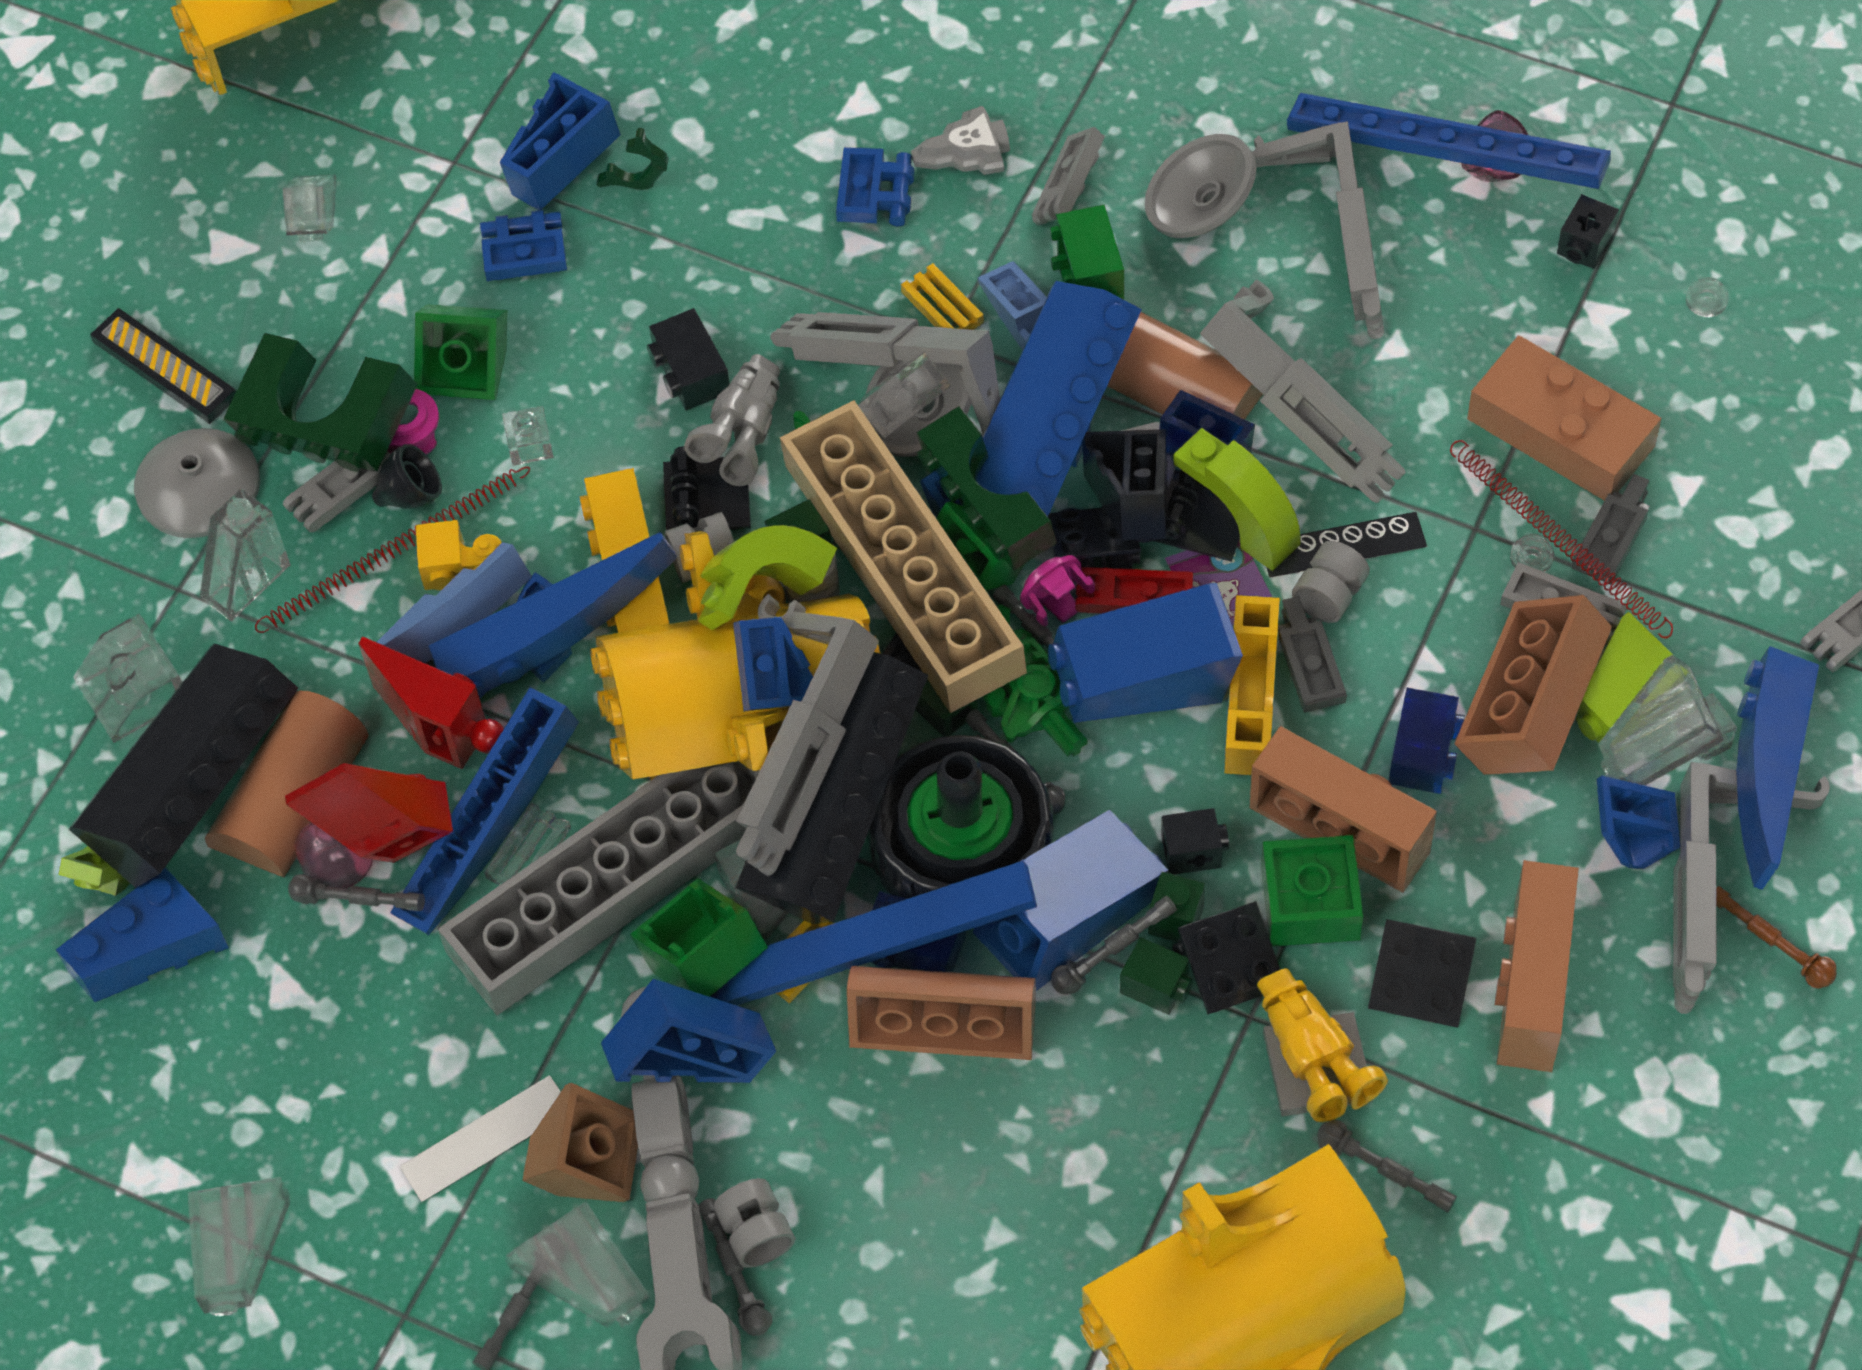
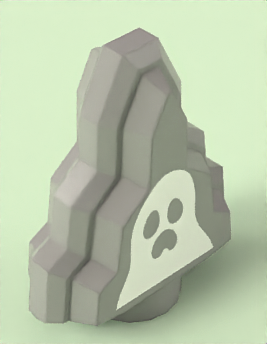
[911,106,1010,175]

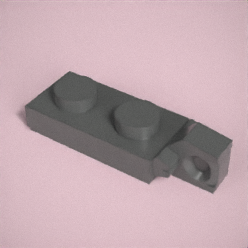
[1572,474,1650,585]
[1278,596,1347,713]

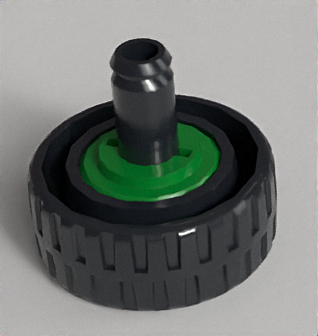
[868,735,1053,902]

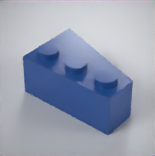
[500,72,621,210]
[56,867,229,1002]
[601,979,776,1083]

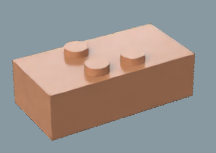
[1467,335,1662,501]
[1454,595,1612,775]
[1249,726,1437,893]
[1495,860,1579,1072]

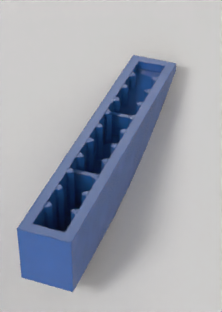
[429,532,677,698]
[1736,646,1819,890]
[390,687,579,935]

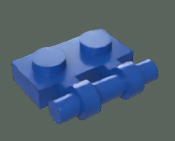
[836,147,915,227]
[480,210,567,282]

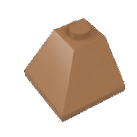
[522,1083,638,1202]

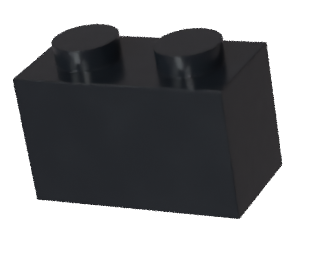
[647,308,730,411]

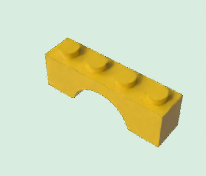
[1224,595,1280,775]

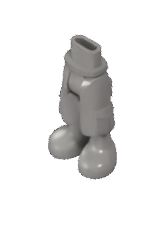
[685,354,780,486]

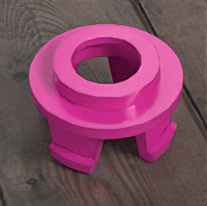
[387,389,439,455]
[1020,555,1095,626]

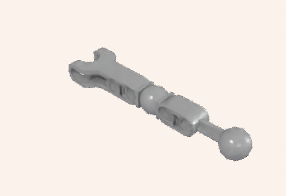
[621,987,742,1370]

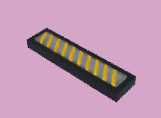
[90,308,236,424]

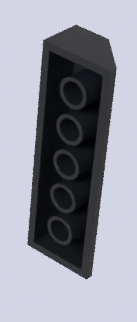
[69,644,299,888]
[735,652,928,924]

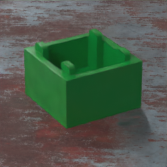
[1050,204,1124,300]
[1261,835,1363,947]
[630,878,768,997]

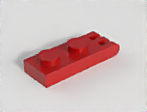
[1075,567,1193,614]

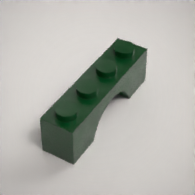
[916,406,1057,570]

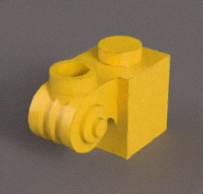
[415,520,502,591]

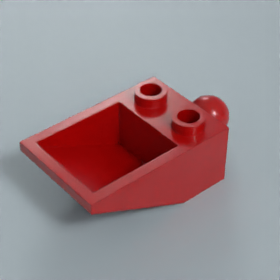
[358,636,504,769]
[285,763,453,863]

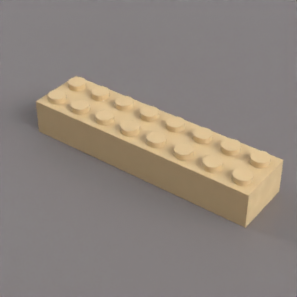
[780,400,1027,713]

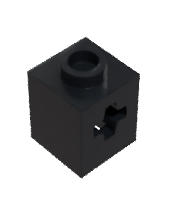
[1557,194,1619,269]
[1161,808,1229,875]

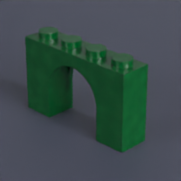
[223,333,418,472]

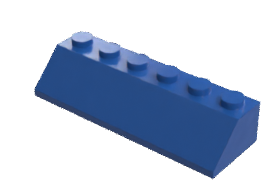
[954,281,1142,517]

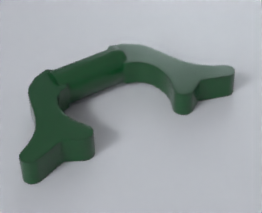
[596,128,669,190]

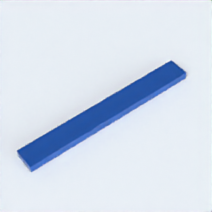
[1287,93,1611,189]
[710,861,1037,1006]

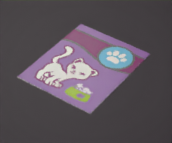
[1165,540,1272,626]

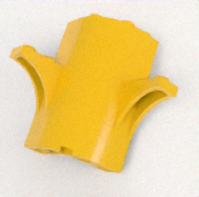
[170,0,339,95]
[590,531,880,780]
[1079,1144,1406,1370]

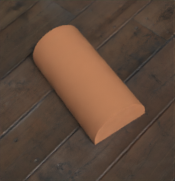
[1107,312,1263,444]
[205,691,369,878]
[846,966,1036,1060]

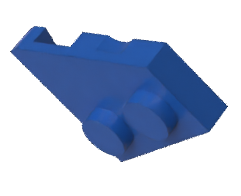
[733,617,813,711]

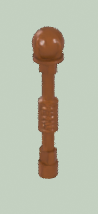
[1716,886,1837,988]

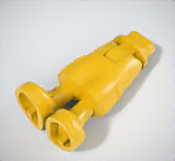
[1257,968,1388,1122]

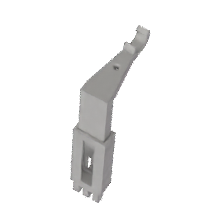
[1252,121,1384,339]
[1200,279,1406,503]
[771,312,1000,436]
[736,594,879,876]
[1673,762,1830,1014]

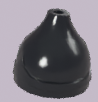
[372,444,442,509]

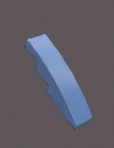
[978,261,1047,350]
[377,543,532,663]

